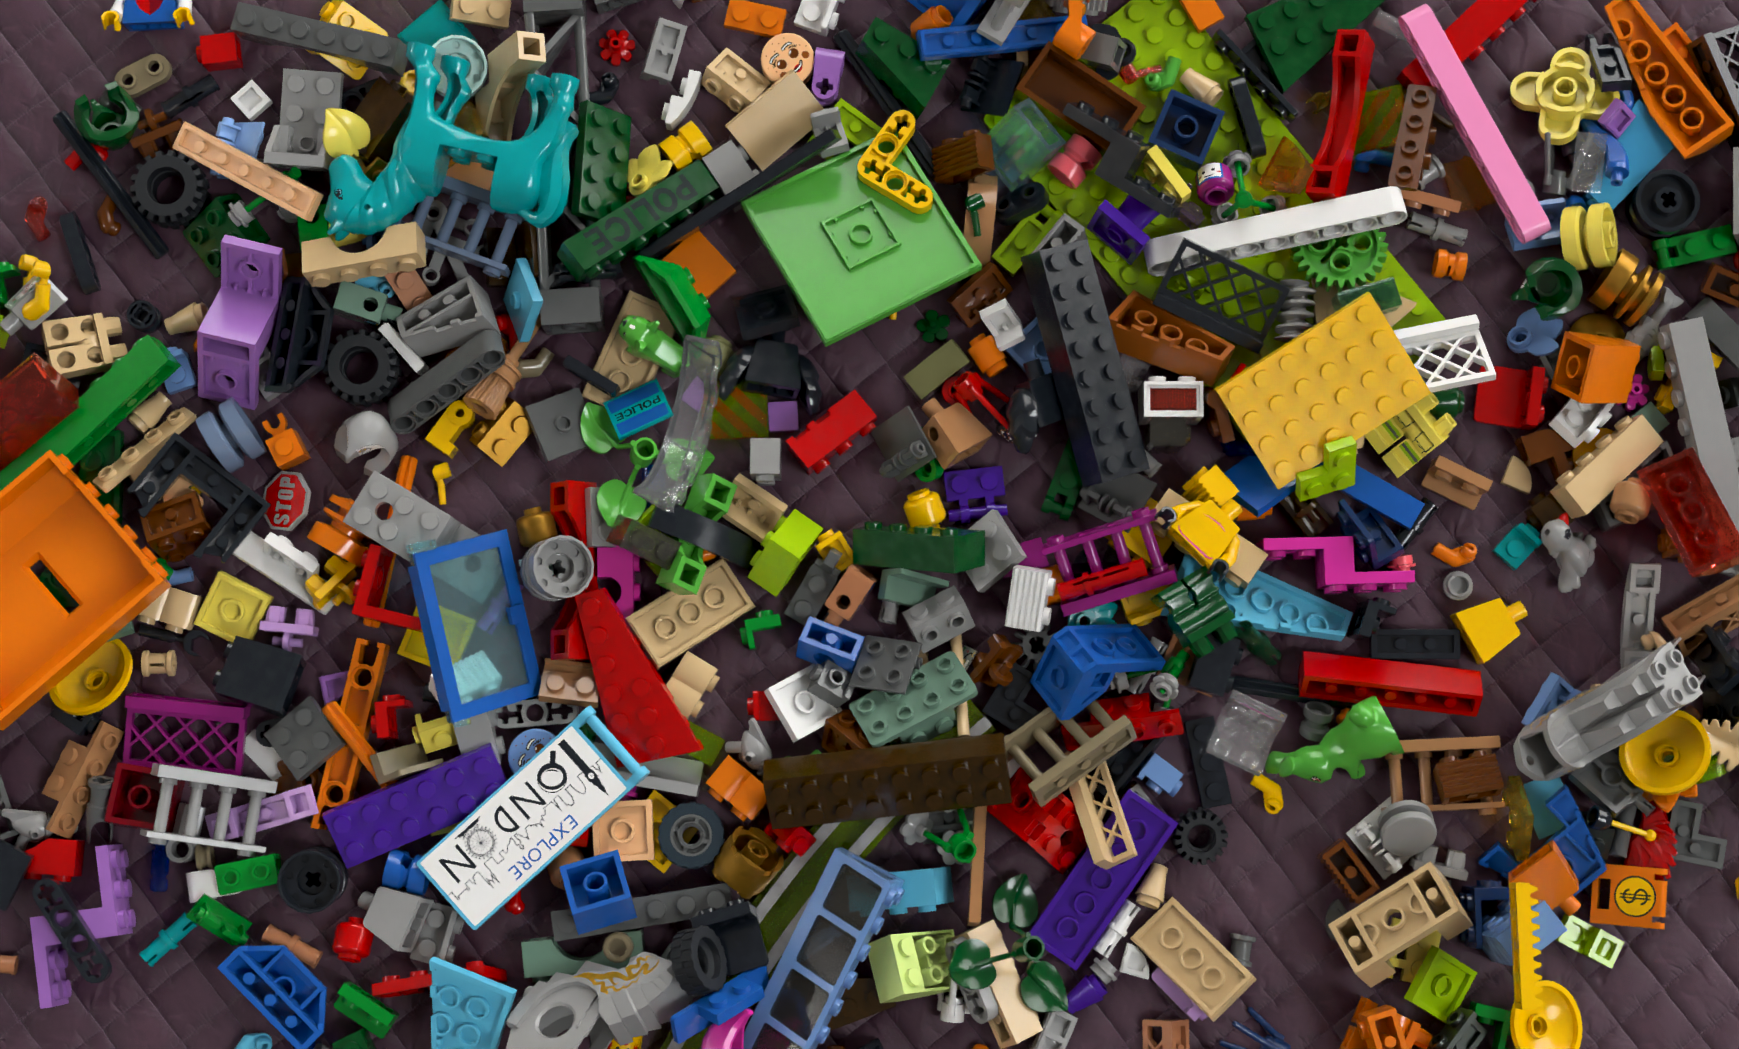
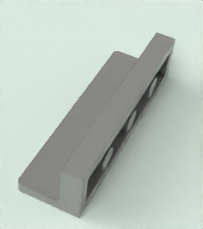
[594,742,704,797]

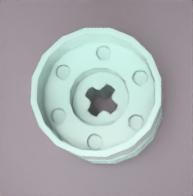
[432,35,488,98]

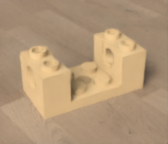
[1328,861,1473,988]

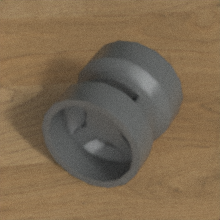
[1299,701,1334,741]

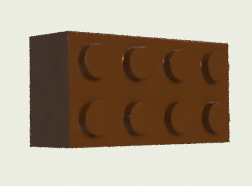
[1014,41,1146,157]

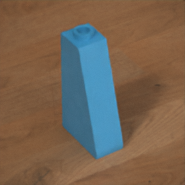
[1582,100,1674,210]

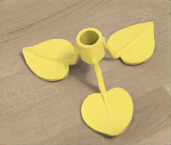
[323,108,371,247]

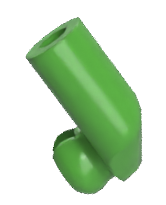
[1145,56,1182,92]

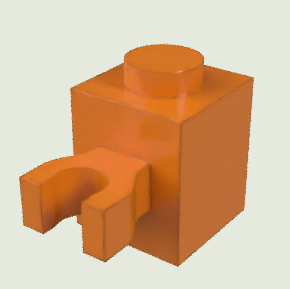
[262,413,311,471]

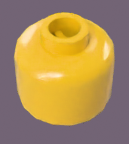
[903,488,946,528]

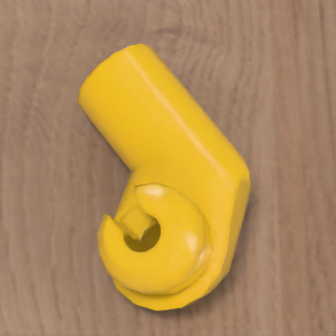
[1250,772,1284,814]

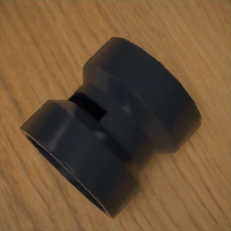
[126,300,163,334]

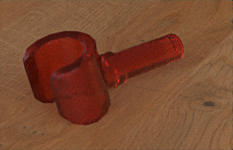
[1119,63,1162,85]

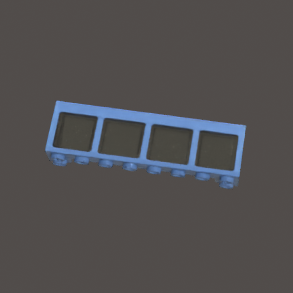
[744,847,905,1049]

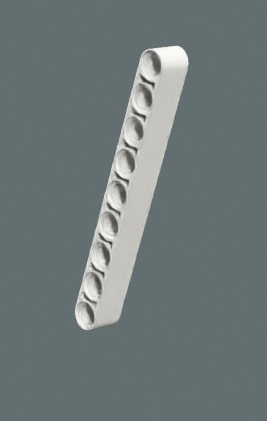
[1143,186,1408,276]

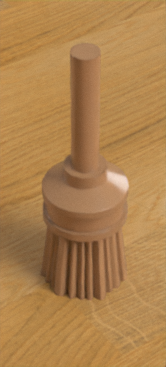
[462,313,541,420]

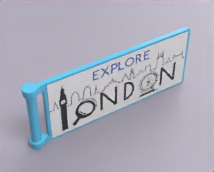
[416,705,650,930]

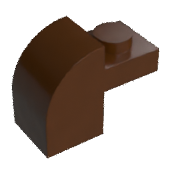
[1514,429,1575,485]

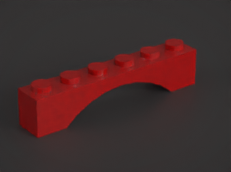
[1305,29,1375,203]
[550,480,598,661]
[23,838,85,882]

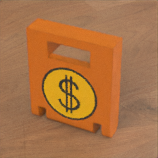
[1590,864,1668,930]

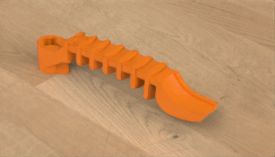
[1052,0,1096,60]

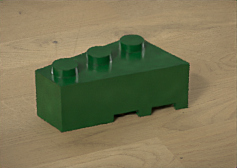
[855,17,951,120]

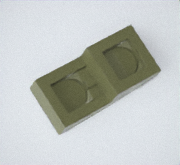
[904,339,971,400]

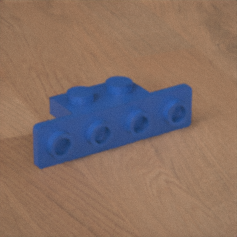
[670,965,769,1044]

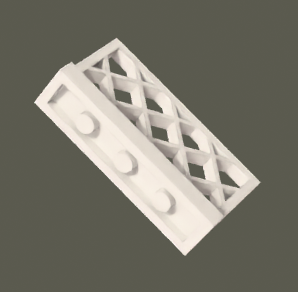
[1394,314,1496,393]

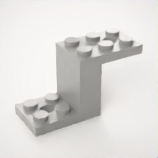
[342,470,503,605]

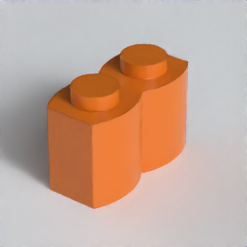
[706,755,767,821]

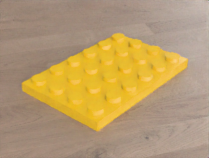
[1215,292,1431,489]

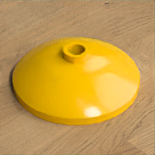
[49,639,133,716]
[1619,710,1712,795]
[1510,980,1583,1049]

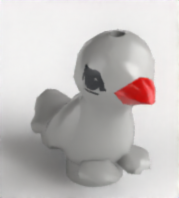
[1541,512,1597,593]

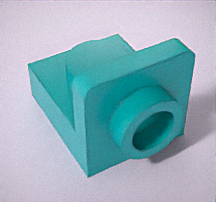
[1492,523,1542,571]

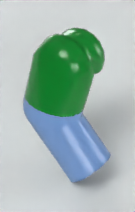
[154,558,194,586]

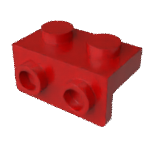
[371,694,414,740]

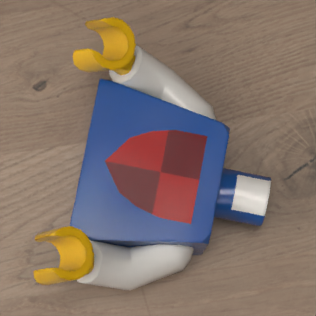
[101,0,195,31]

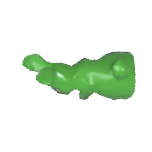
[1265,695,1404,784]

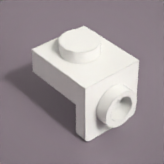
[979,298,1025,351]

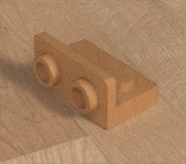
[1421,455,1493,510]

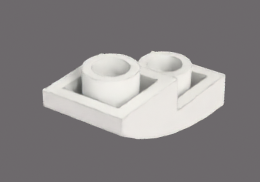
[661,70,702,131]

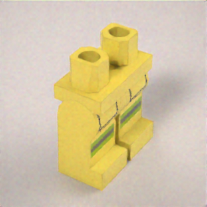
[1365,392,1457,478]

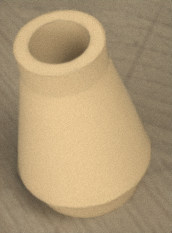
[1179,68,1224,106]
[164,302,208,335]
[127,391,172,434]
[1135,863,1168,910]

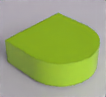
[1647,346,1665,381]

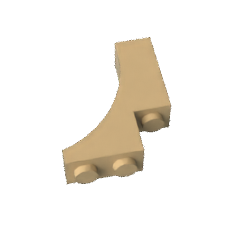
[475,31,546,141]

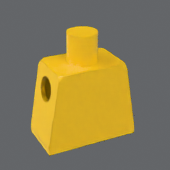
[1450,598,1528,665]

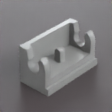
[640,17,687,85]

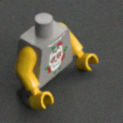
[0,254,68,336]

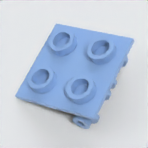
[209,117,265,179]

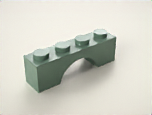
[521,927,645,982]

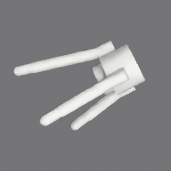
[937,979,970,1023]

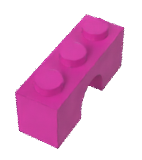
[597,547,641,636]

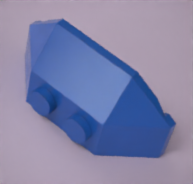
[217,945,327,1049]

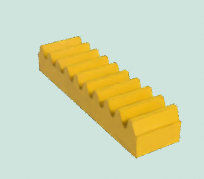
[1509,882,1544,1010]

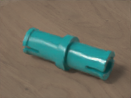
[139,912,198,967]

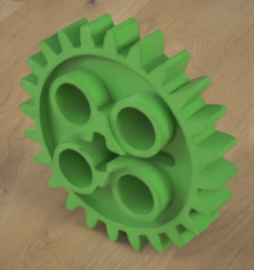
[1291,229,1388,293]

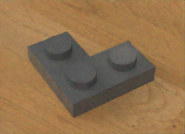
[1667,799,1727,869]

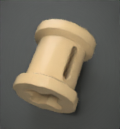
[141,650,177,677]

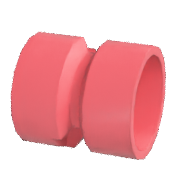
[1047,134,1102,190]

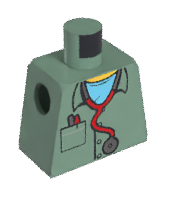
[333,281,403,327]

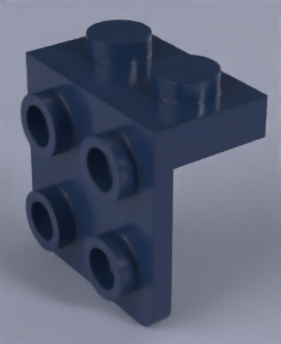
[1337,498,1405,571]
[1457,880,1509,949]

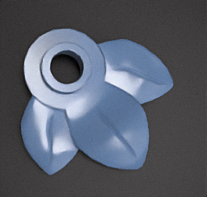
[1507,308,1563,356]

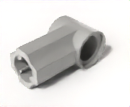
[166,803,206,863]

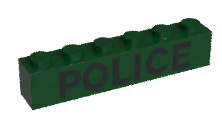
[557,159,720,282]

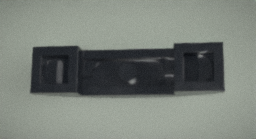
[647,499,761,571]

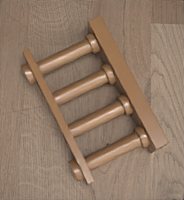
[1381,736,1505,815]

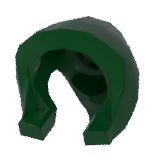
[74,81,140,151]
[1510,257,1583,321]

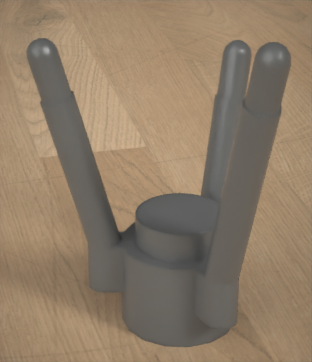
[1542,132,1594,196]

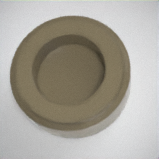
[603,931,634,963]

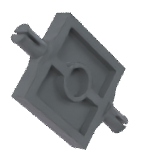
[1568,746,1656,819]

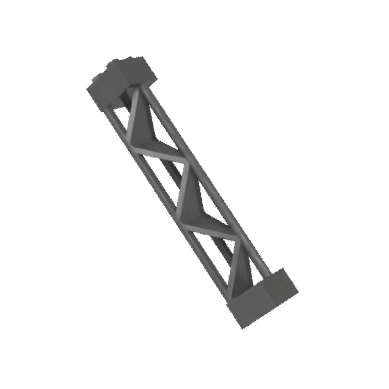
[523,0,606,335]

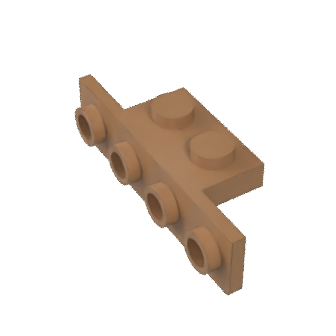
[41,721,124,839]

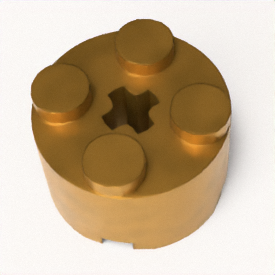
[712,826,784,899]

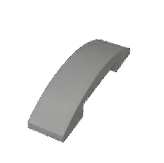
[1620,563,1661,669]

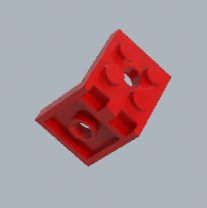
[352,544,423,633]
[987,767,1087,875]

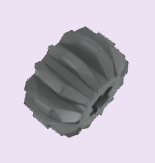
[1011,624,1057,671]

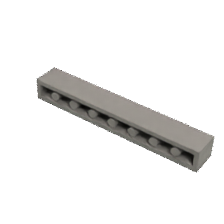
[1658,317,1739,557]

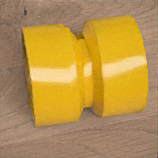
[658,120,713,172]

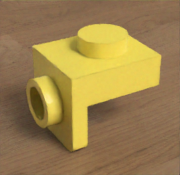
[412,713,458,754]

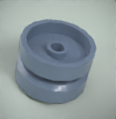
[196,397,267,474]

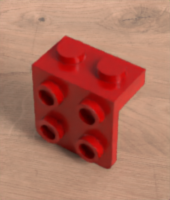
[1473,366,1549,431]

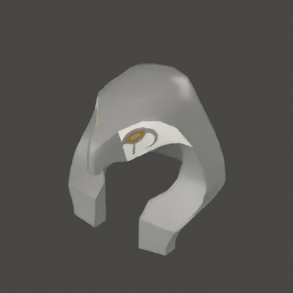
[334,411,399,476]

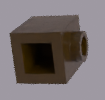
[1524,492,1575,534]

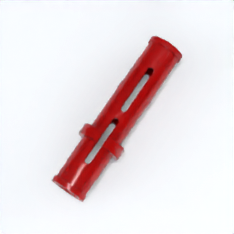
[1057,557,1148,602]

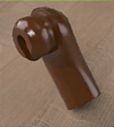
[97,194,121,236]

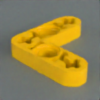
[857,110,933,214]

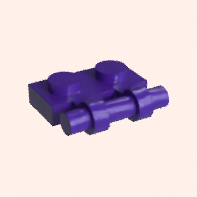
[943,466,1008,524]

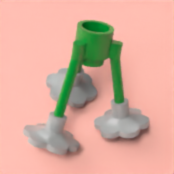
[900,808,977,865]

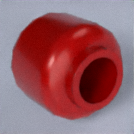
[332,917,374,963]

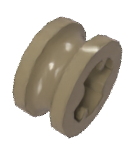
[195,844,216,871]

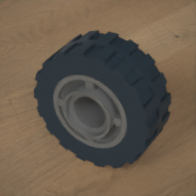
[658,802,725,869]

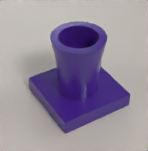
[1086,186,1160,265]

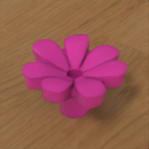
[1615,374,1649,412]

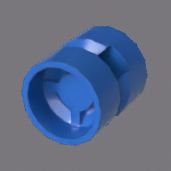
[382,849,430,896]

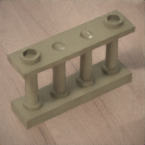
[1004,700,1137,807]

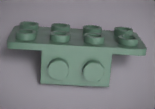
[849,651,978,747]

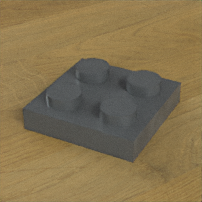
[264,697,347,781]

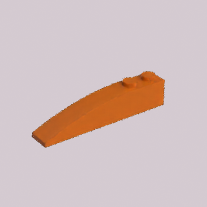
[1604,0,1734,160]

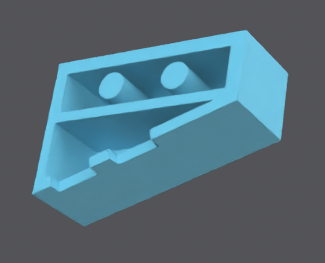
[848,866,954,917]

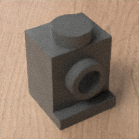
[807,659,855,708]

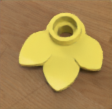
[627,144,673,197]

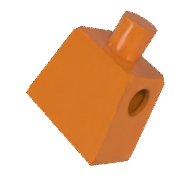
[1508,839,1581,916]

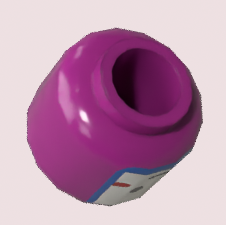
[1195,162,1235,206]

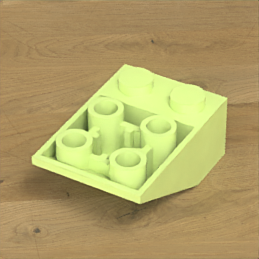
[868,929,960,1003]

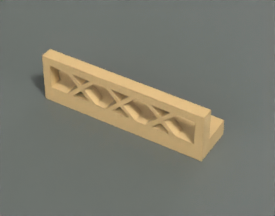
[1064,751,1138,870]

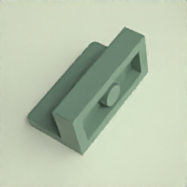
[878,568,949,608]

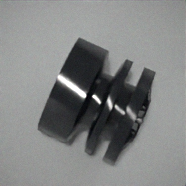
[277,845,349,914]

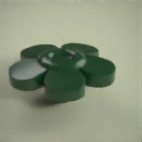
[917,310,950,343]

